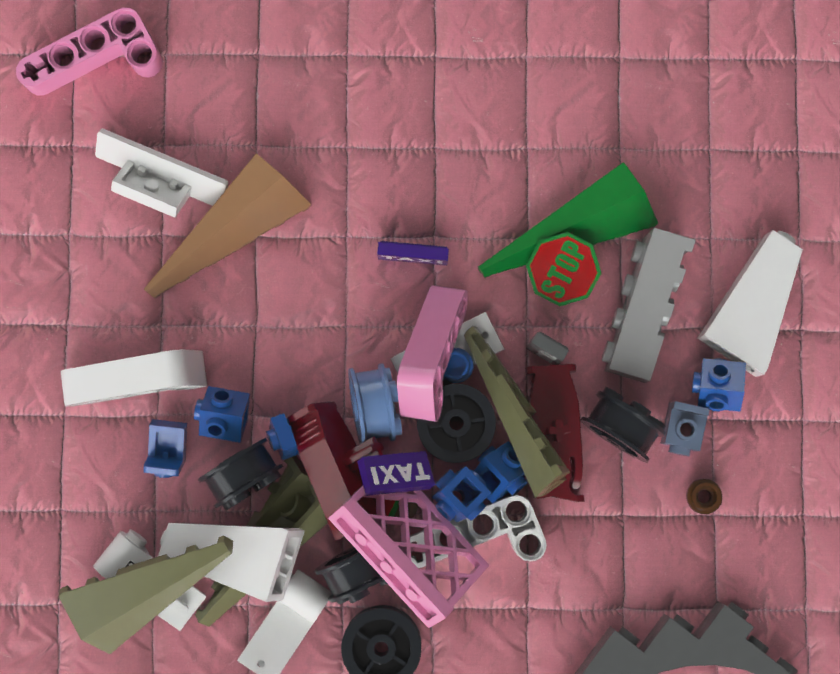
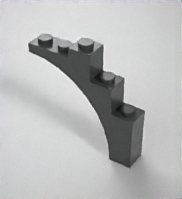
[575,601,798,674]

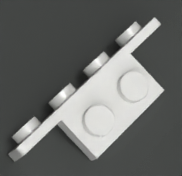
[95,128,228,217]

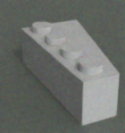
[602,228,696,383]

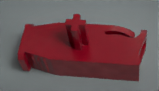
[525,364,585,502]
[287,401,387,541]

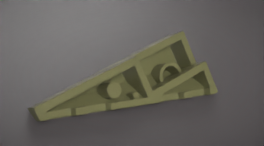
[464,326,570,498]

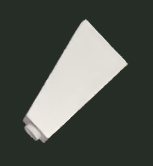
[697,230,803,377]
[158,523,305,602]

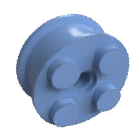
[348,363,402,444]

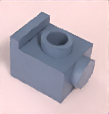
[660,401,710,456]

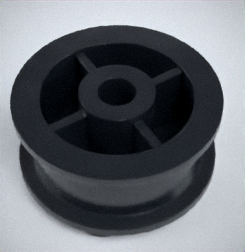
[417,384,496,463]
[580,387,666,463]
[198,438,284,511]
[315,546,388,604]
[341,605,421,674]

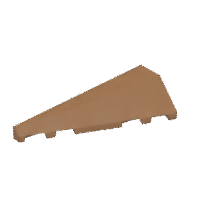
[144,153,311,298]

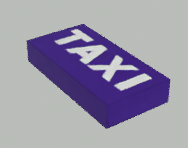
[377,241,449,266]
[357,451,435,496]

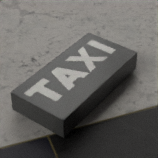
[526,331,569,365]

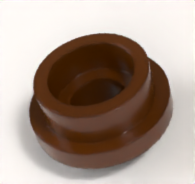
[686,479,722,514]

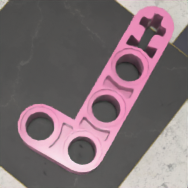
[16,7,163,95]
[397,285,468,422]

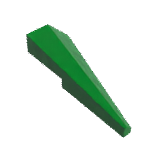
[478,162,659,278]

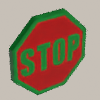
[526,231,602,307]

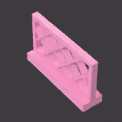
[328,485,489,628]

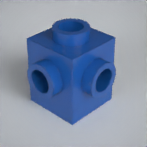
[692,358,746,412]
[194,386,250,443]
[474,441,528,504]
[432,466,492,523]

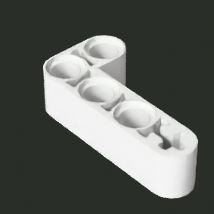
[60,349,207,406]
[410,495,547,568]

